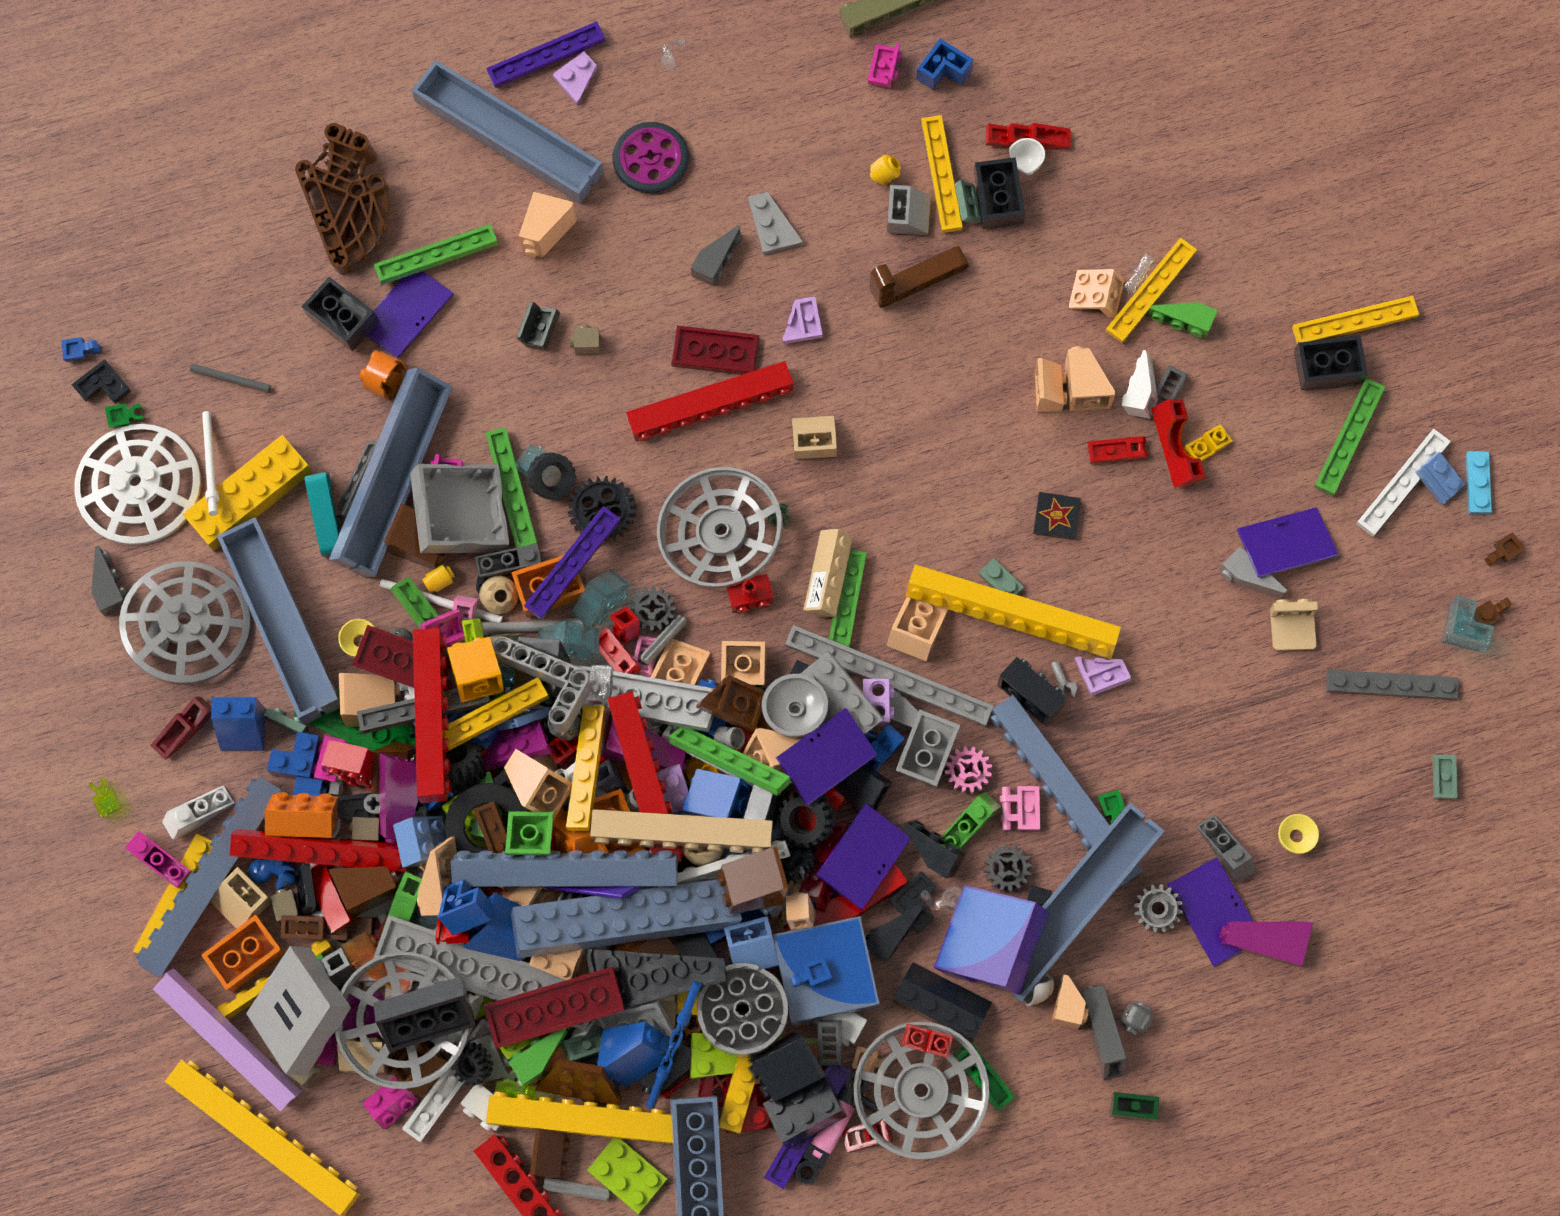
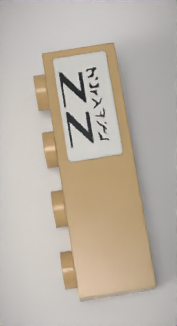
[803,529,853,618]

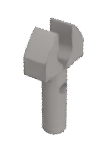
[1051,661,1077,700]

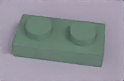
[955,180,981,224]
[978,558,1024,595]
[264,708,309,734]
[1432,754,1457,800]
[560,1028,603,1062]

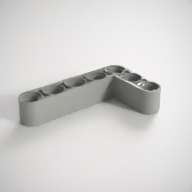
[492,637,592,733]

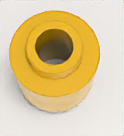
[422,564,455,594]

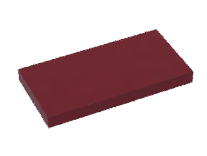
[671,325,759,375]

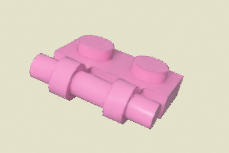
[1000,786,1040,831]

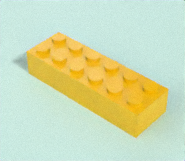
[183,435,313,552]

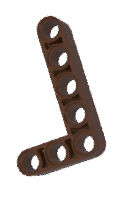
[870,246,969,308]

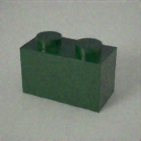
[1110,1092,1159,1122]

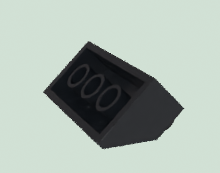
[893,962,992,1043]
[373,977,476,1053]

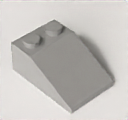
[896,709,960,788]

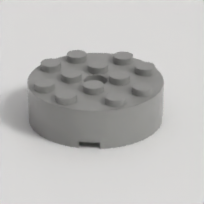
[697,963,788,1057]

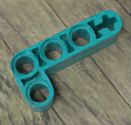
[305,472,340,557]

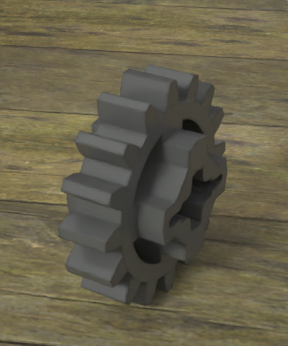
[630,586,676,633]
[984,844,1032,893]

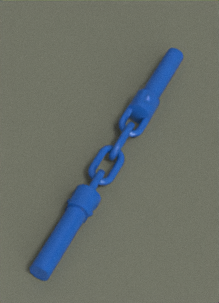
[646,981,702,1109]

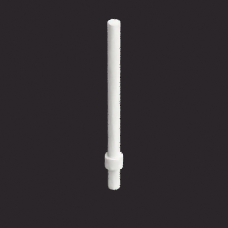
[202,411,219,516]
[380,579,503,623]

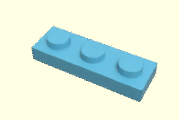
[1466,451,1492,515]

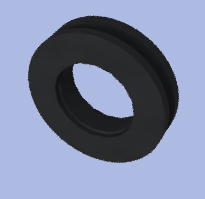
[445,783,528,853]

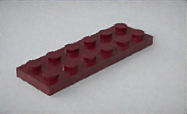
[352,625,476,710]
[483,966,626,1049]

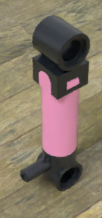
[796,1072,877,1186]

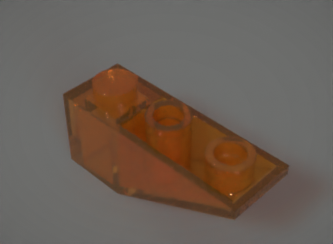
[342,932,392,990]

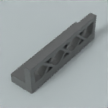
[335,441,378,519]

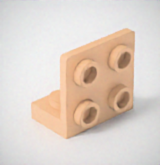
[1069,269,1124,318]

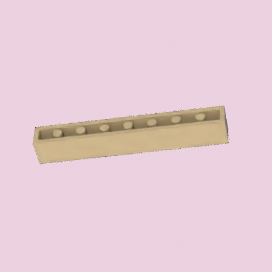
[590,810,772,854]

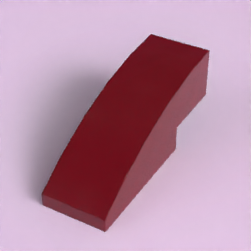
[150,697,212,760]

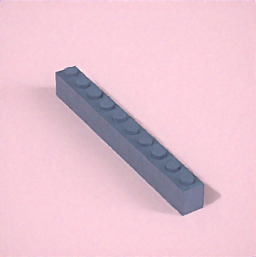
[990,695,1143,889]
[136,776,282,978]
[451,850,678,886]

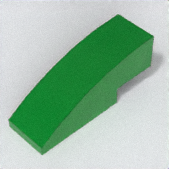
[952,1041,1015,1111]

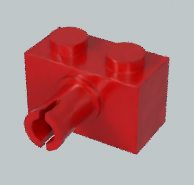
[727,573,774,614]

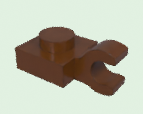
[1484,532,1525,566]
[1470,597,1512,630]

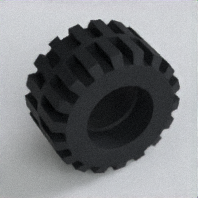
[446,739,485,794]
[777,792,837,847]

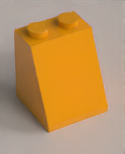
[447,637,504,703]

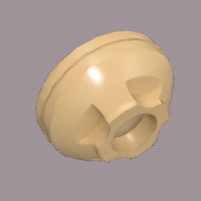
[479,576,518,615]

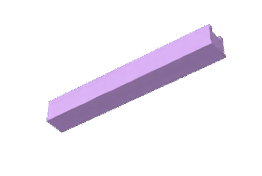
[153,968,302,1111]

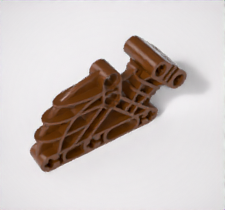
[295,123,389,274]

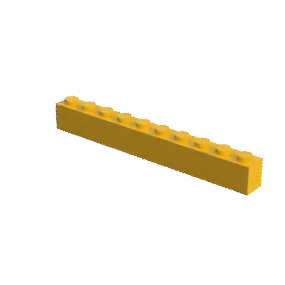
[906,564,1121,659]
[164,1060,360,1216]
[486,1092,672,1144]

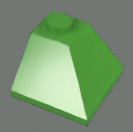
[505,812,554,855]

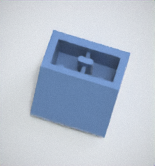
[393,816,447,868]
[724,916,779,970]

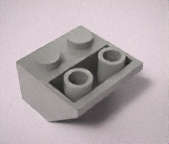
[887,185,931,235]

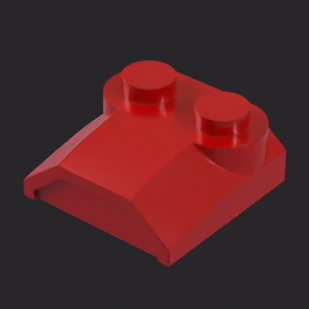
[722,1084,771,1134]

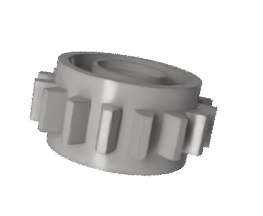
[1134,884,1182,932]

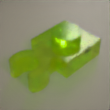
[89,777,122,818]
[495,1079,536,1100]

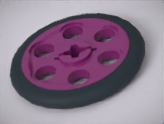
[612,122,689,193]

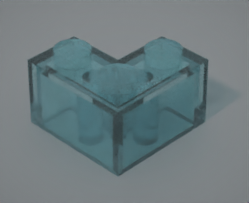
[571,569,630,629]
[1442,596,1494,653]
[538,621,599,659]

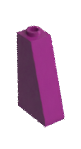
[601,717,687,773]
[379,753,419,844]
[1219,922,1313,967]

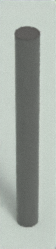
[190,363,271,393]

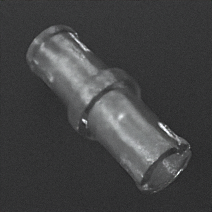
[1123,254,1155,295]

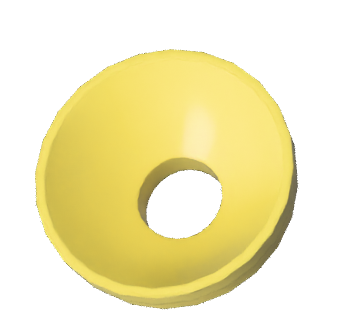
[339,619,374,657]
[1278,814,1319,854]

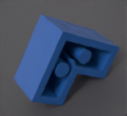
[916,38,974,90]
[267,732,323,780]
[438,879,494,935]

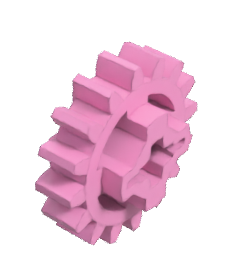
[945,746,992,794]

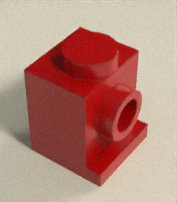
[609,606,640,643]

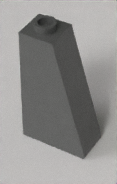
[1082,985,1126,1080]

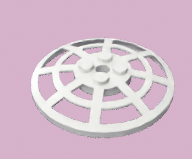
[75,424,201,545]

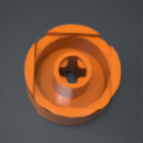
[359,351,407,400]

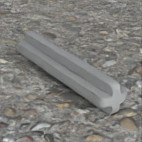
[641,615,687,665]
[543,1178,610,1201]

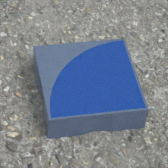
[773,916,879,1026]

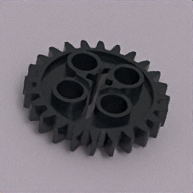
[568,476,636,544]

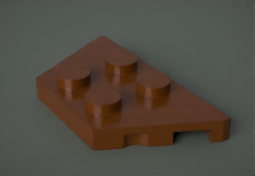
[696,675,770,734]
[535,1059,622,1105]

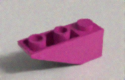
[125,831,190,888]

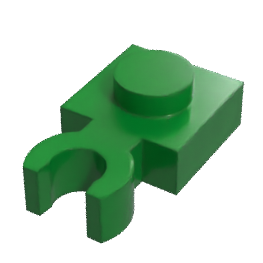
[105,403,144,429]
[1097,790,1125,825]

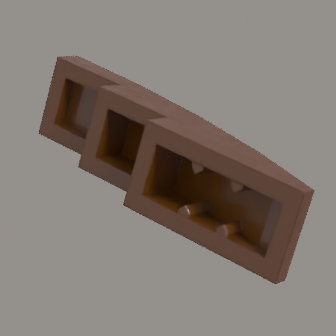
[281,915,375,940]

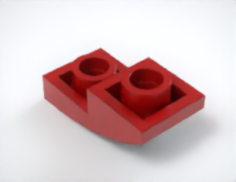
[901,1024,953,1058]

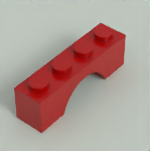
[1151,399,1206,488]

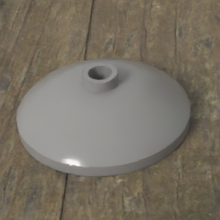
[762,674,828,737]

